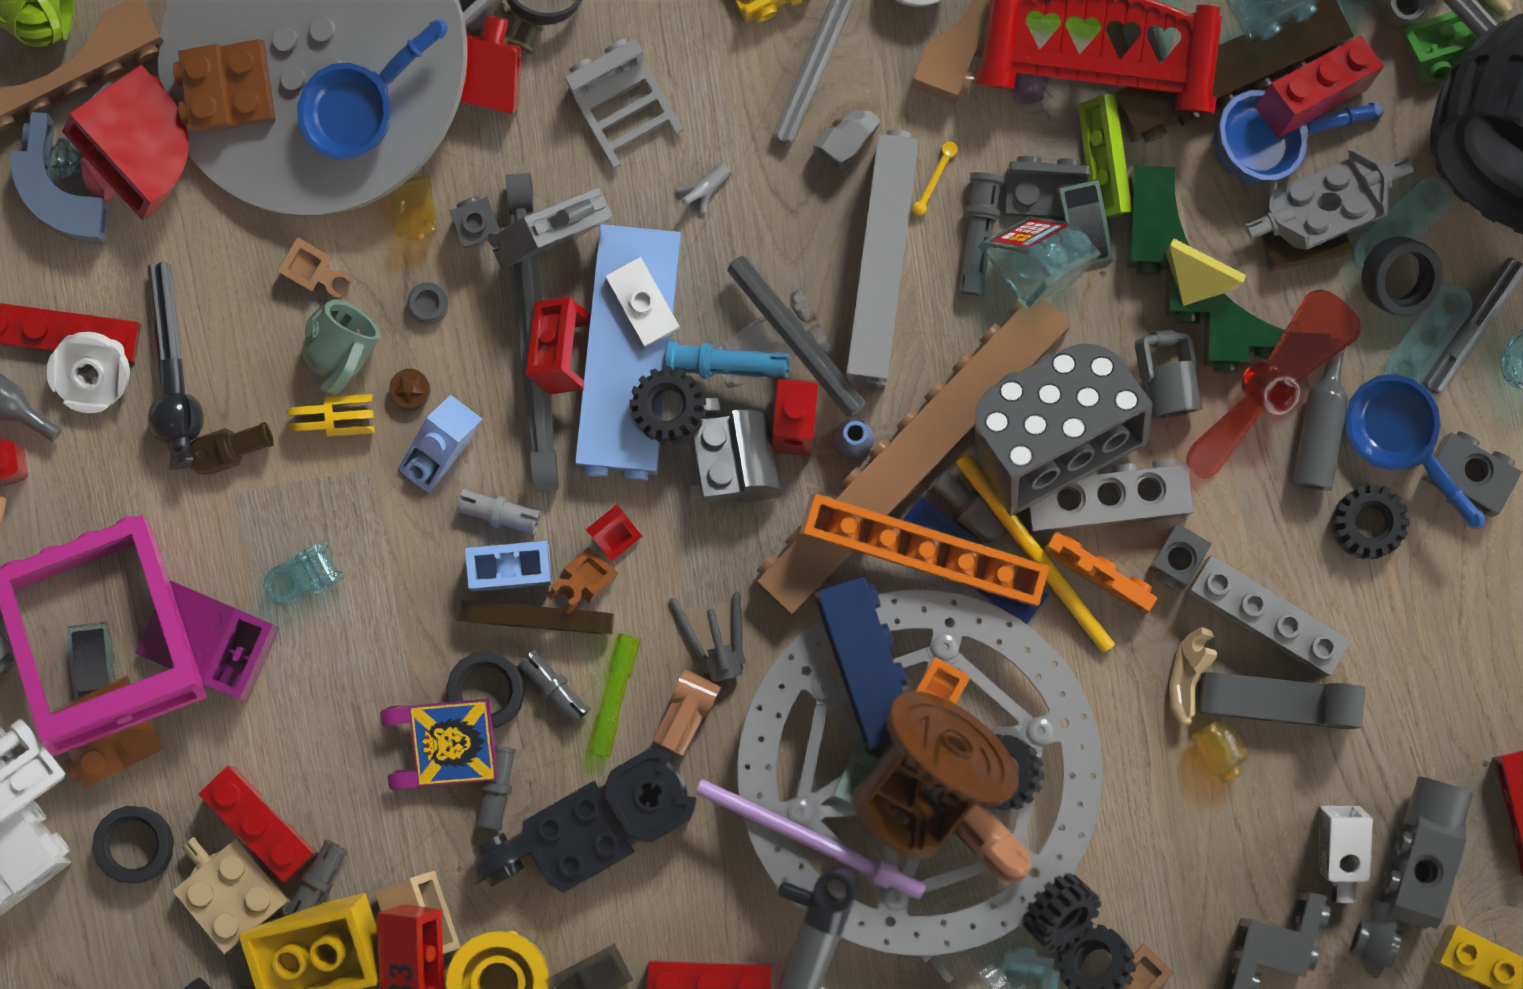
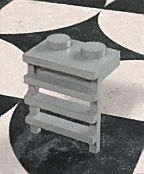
[565,38,683,169]

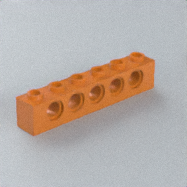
[799,494,1050,606]

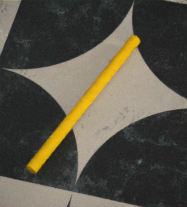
[955,452,1115,654]

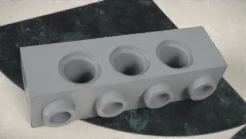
[1026,459,1194,534]
[1185,555,1351,678]

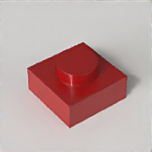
[586,504,643,562]

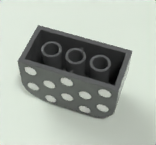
[975,344,1153,517]

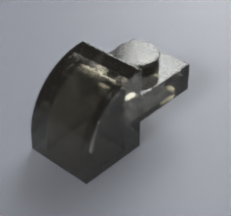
[545,944,633,989]

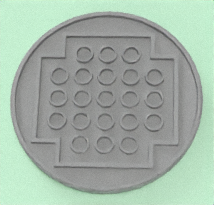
[158,0,467,217]

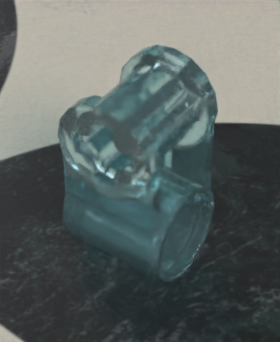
[263,541,345,606]

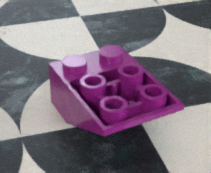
[135,580,279,702]

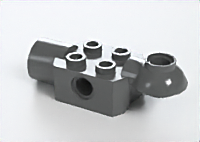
[1350,776,1473,979]

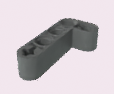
[1198,672,1366,730]

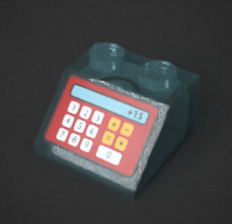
[978,216,1101,308]

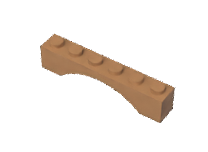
[0,0,163,133]
[912,0,990,104]

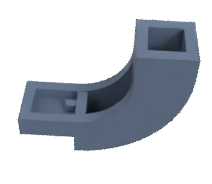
[10,112,110,244]

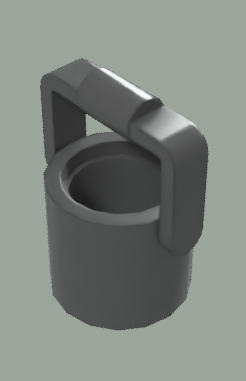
[1135,330,1203,419]

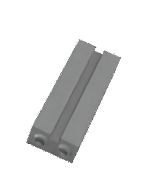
[846,130,919,389]

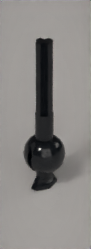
[147,262,204,470]

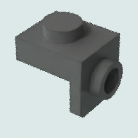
[450,197,499,248]

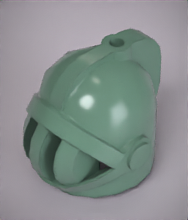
[302,299,381,395]

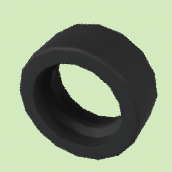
[1361,236,1443,317]
[446,651,525,728]
[92,806,174,883]

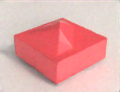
[80,157,116,202]

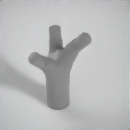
[677,162,732,213]

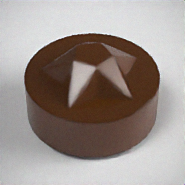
[389,369,431,410]

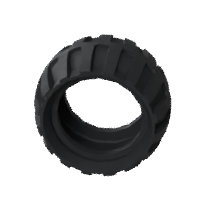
[1430,13,1523,234]

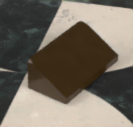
[1262,231,1352,271]

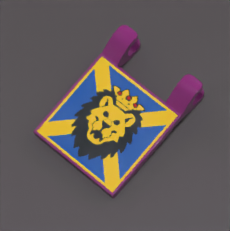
[380,698,498,790]

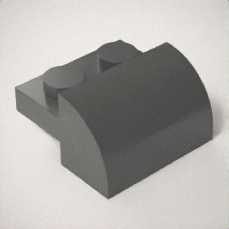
[691,410,781,502]

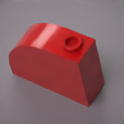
[62,65,189,220]

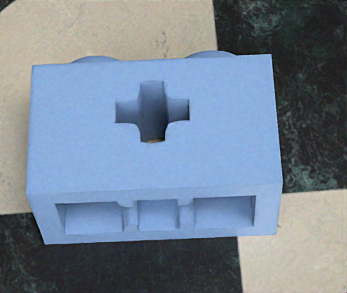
[465,541,553,592]

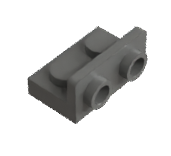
[1005,156,1090,219]

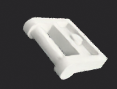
[0,719,65,824]

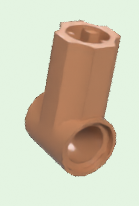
[653,669,722,756]

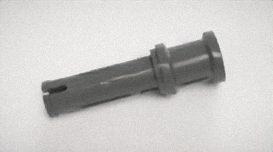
[958,172,1005,296]

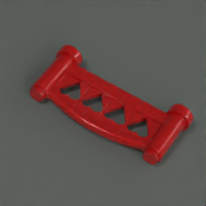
[974,0,1223,114]

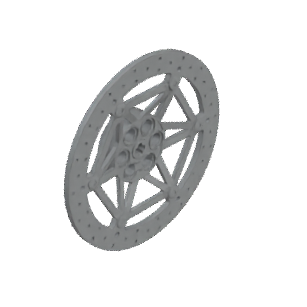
[738,590,1103,956]

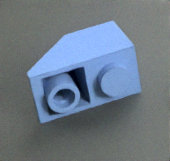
[397,395,482,493]

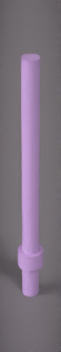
[695,779,926,900]

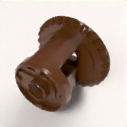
[853,691,1018,859]

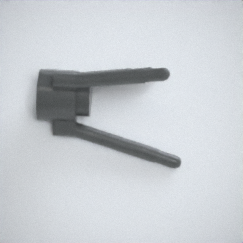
[670,592,746,682]

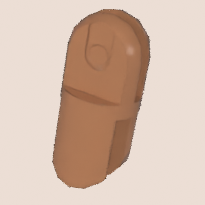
[954,804,1031,883]

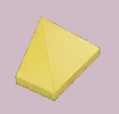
[1165,239,1247,306]

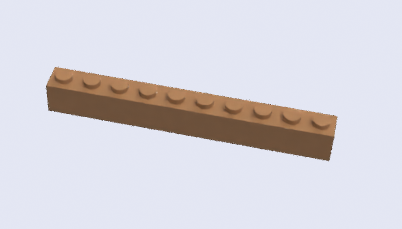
[757,291,1071,617]

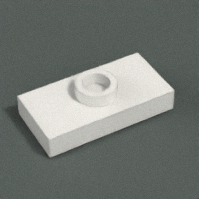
[605,257,680,348]

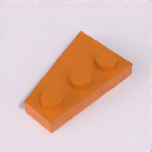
[1043,531,1157,614]

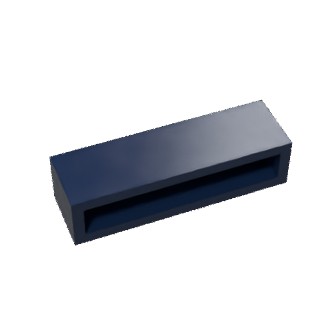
[814,576,907,752]

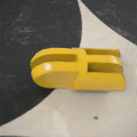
[286,394,376,437]

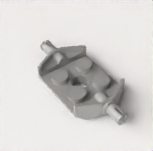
[1245,147,1414,250]

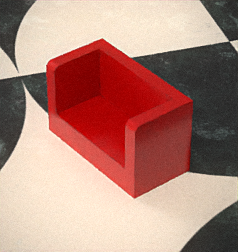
[526,296,591,395]

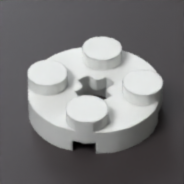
[46,332,130,413]

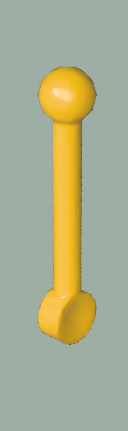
[911,142,958,217]

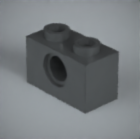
[1421,431,1523,518]

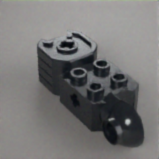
[472,749,697,893]

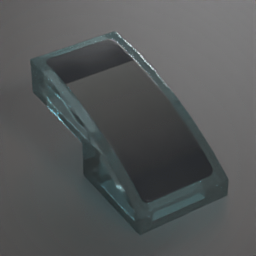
[67,621,115,699]

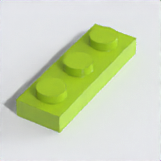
[1078,94,1132,220]

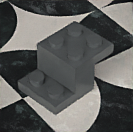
[1222,892,1330,989]

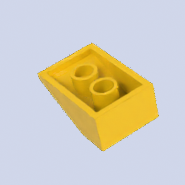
[238,893,380,989]

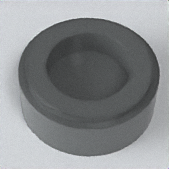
[407,282,449,324]

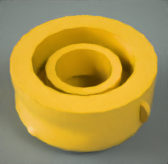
[444,931,551,989]

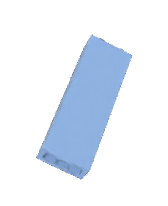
[575,224,681,481]

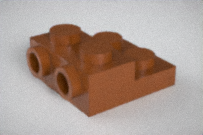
[173,39,276,134]
[51,675,163,788]

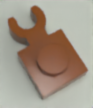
[547,547,618,614]

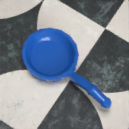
[297,19,448,159]
[1213,90,1384,183]
[1345,374,1485,529]

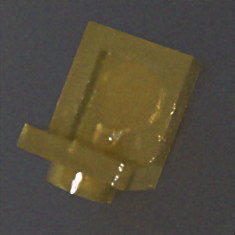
[391,175,437,240]

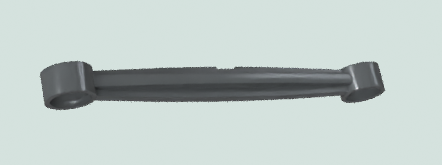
[506,172,559,492]

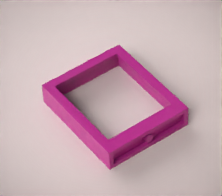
[0,514,207,757]

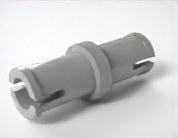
[456,489,541,535]

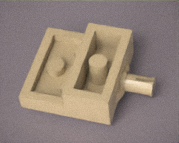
[173,837,289,954]

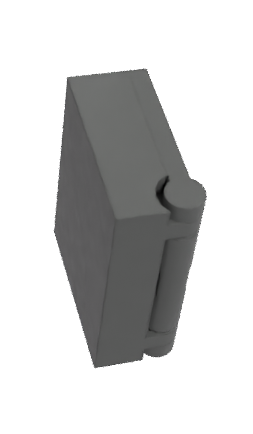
[488,187,613,270]

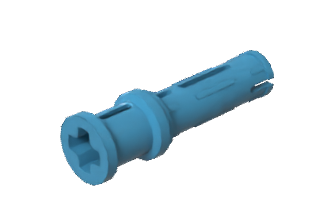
[665,340,791,379]

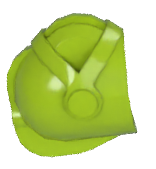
[0,0,75,47]

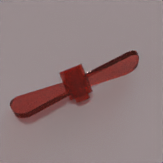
[1186,289,1361,479]

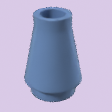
[834,418,874,458]

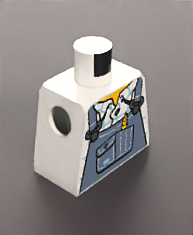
[1319,806,1373,903]

